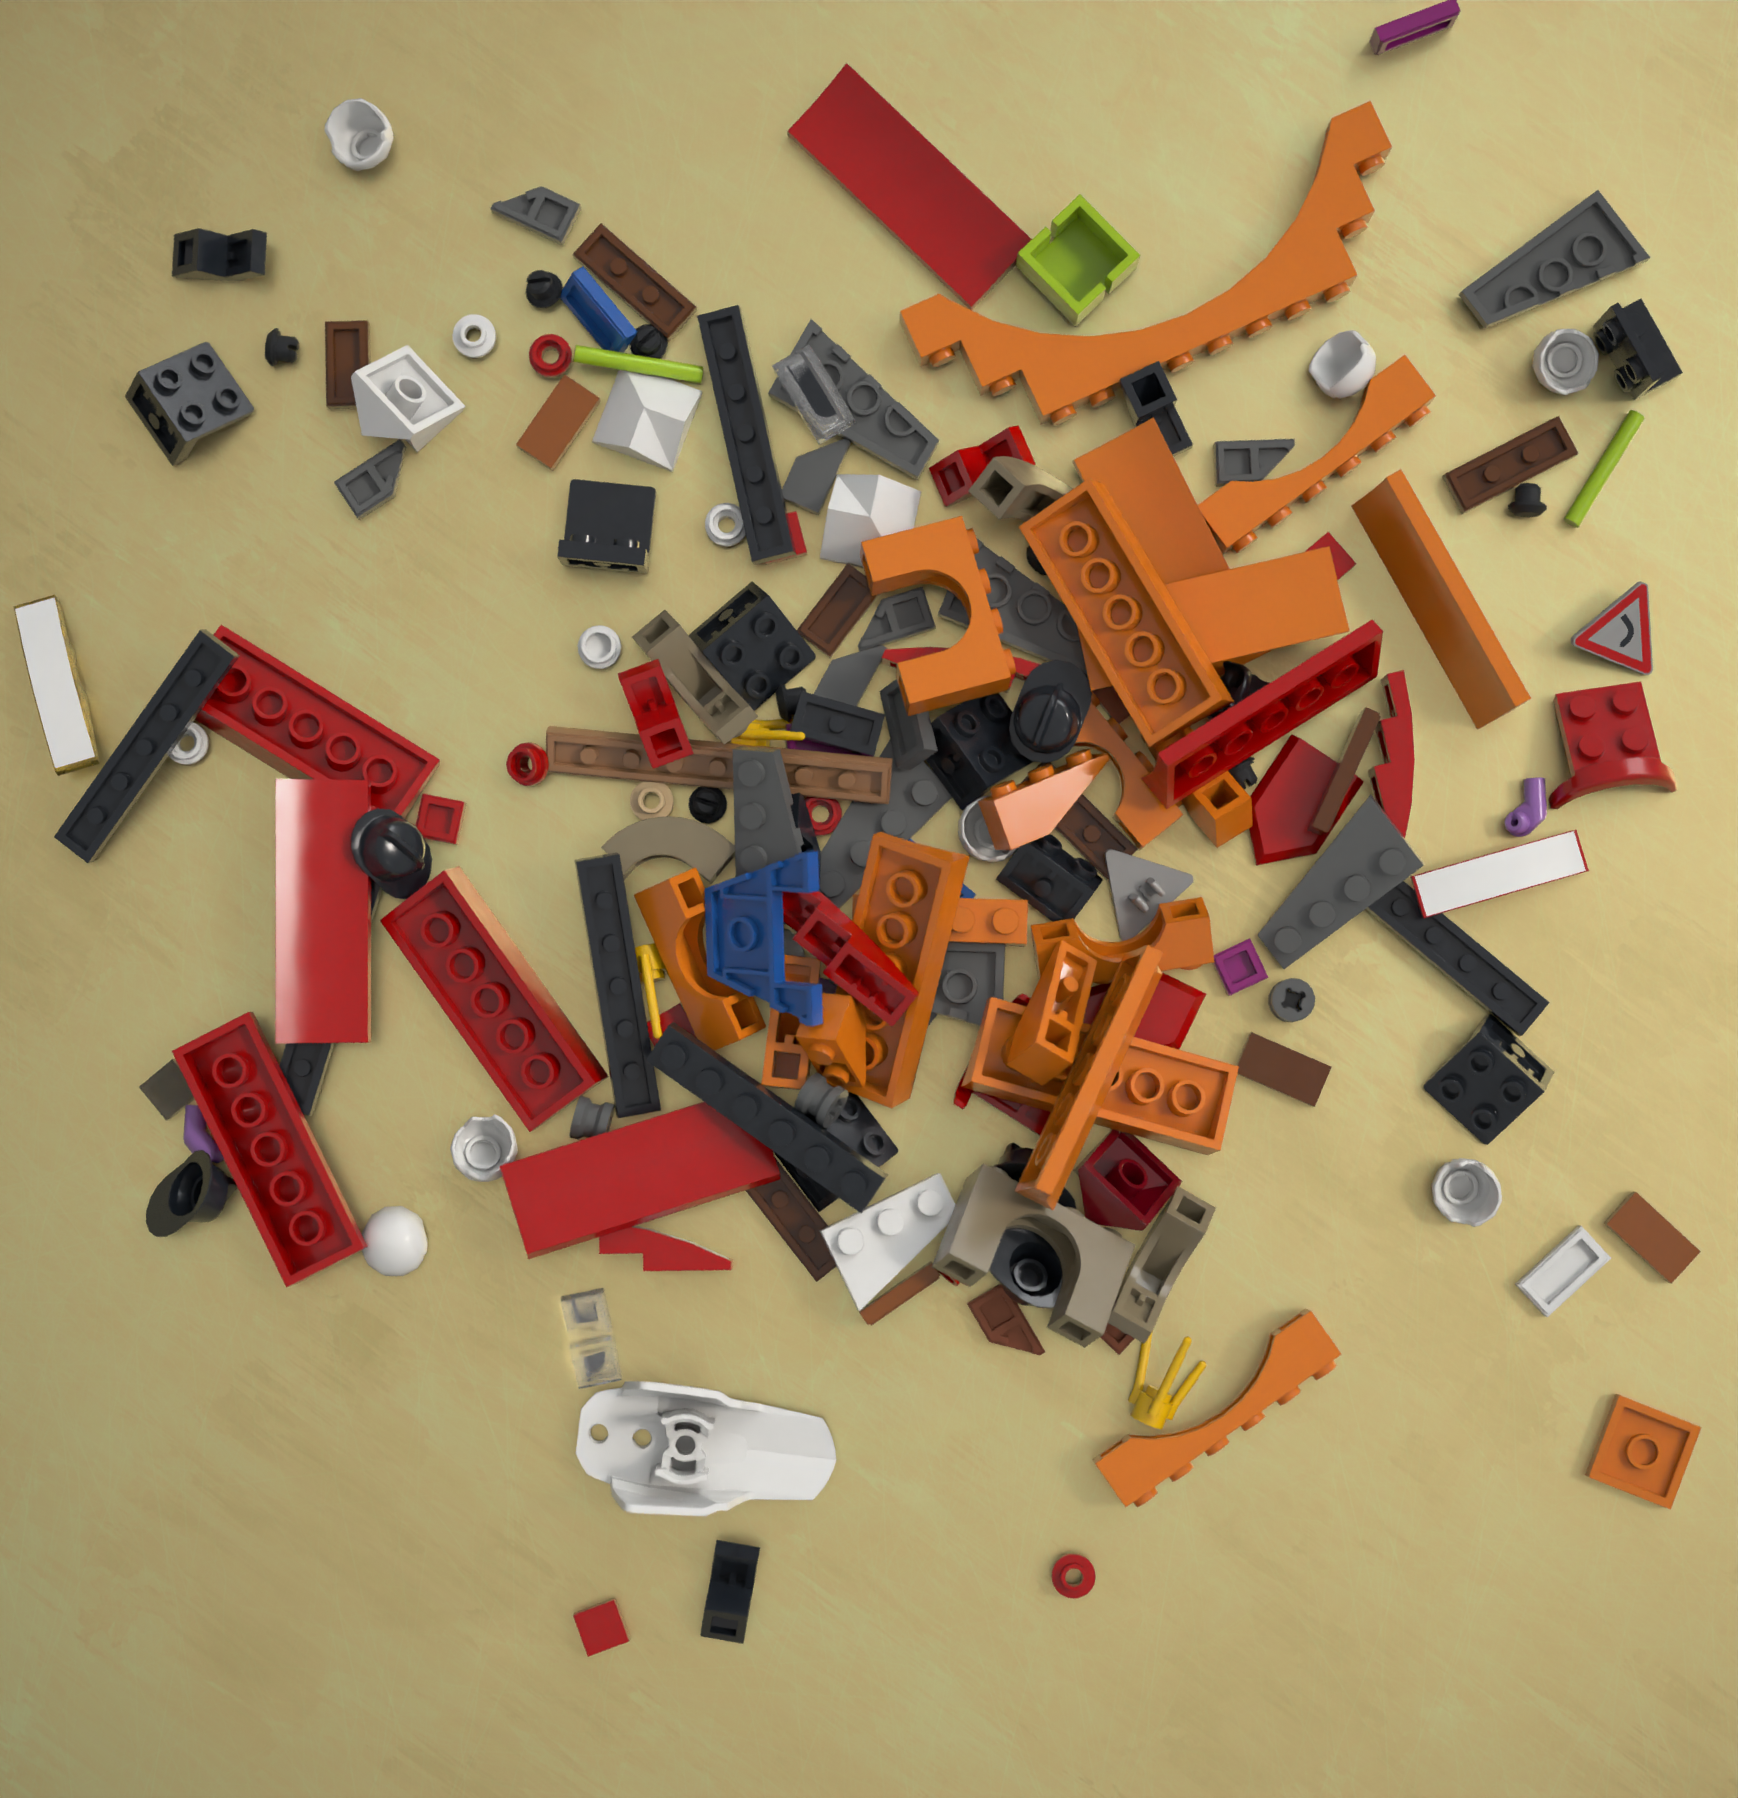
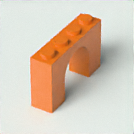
[860,516,1016,716]

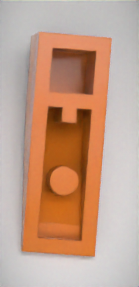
[1140,727,1253,848]
[1007,940,1097,1086]
[761,955,821,1090]

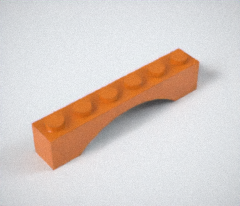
[1198,355,1436,555]
[1092,1308,1342,1507]

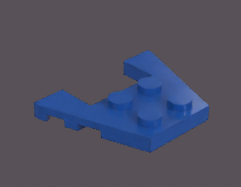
[704,851,823,1026]

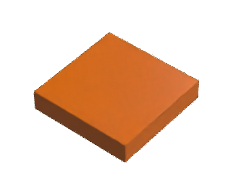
[1585,1394,1702,1510]

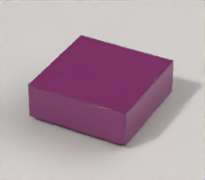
[1212,938,1269,996]

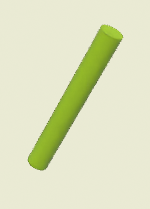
[573,345,703,383]
[1564,410,1645,528]

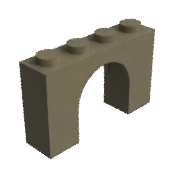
[932,1164,1135,1348]

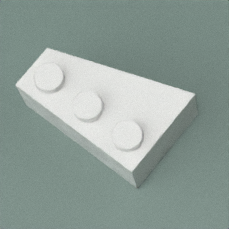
[819,1173,956,1311]

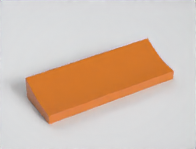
[1072,417,1271,677]
[1351,469,1531,730]
[1019,478,1234,748]
[1077,546,1350,691]
[817,832,970,1108]
[1015,945,1163,1211]
[961,997,1239,1155]

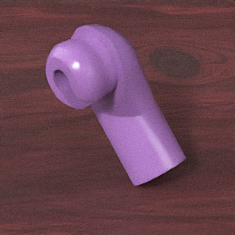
[1504,778,1547,837]
[183,1105,224,1163]

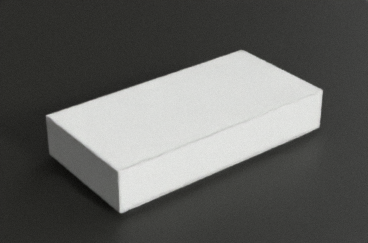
[1515,1225,1611,1317]

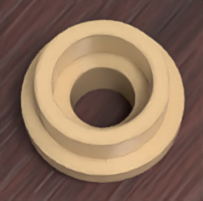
[630,781,674,820]

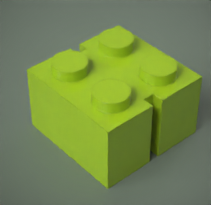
[1016,194,1140,327]

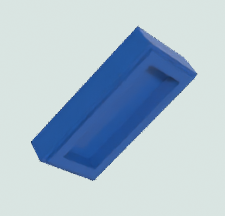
[560,267,637,353]

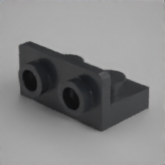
[996,834,1103,921]

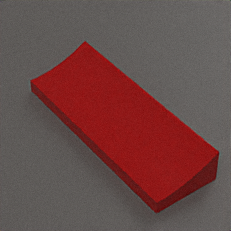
[787,63,1032,310]
[1141,619,1383,809]
[195,625,440,819]
[275,779,371,1044]
[380,866,609,1132]
[172,1012,368,1287]
[500,1102,780,1260]

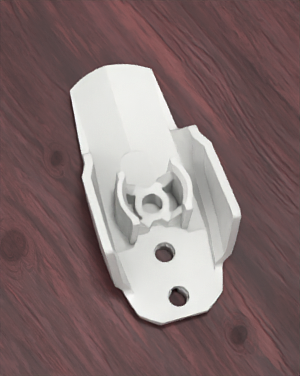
[576,1381,836,1516]

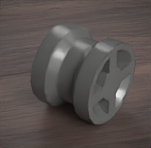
[1268,978,1315,1022]
[794,1073,848,1128]
[570,1096,615,1140]

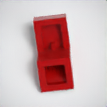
[929,425,1036,507]
[618,659,694,769]

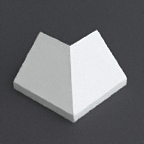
[351,345,466,452]
[592,370,703,472]
[820,474,921,568]

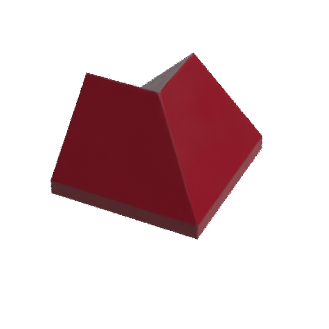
[1073,1129,1183,1231]

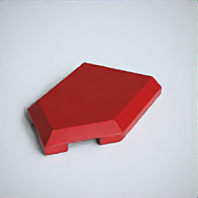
[1249,734,1364,866]
[1083,972,1206,1049]

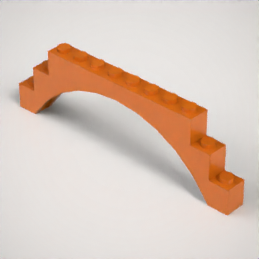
[900,101,1392,425]

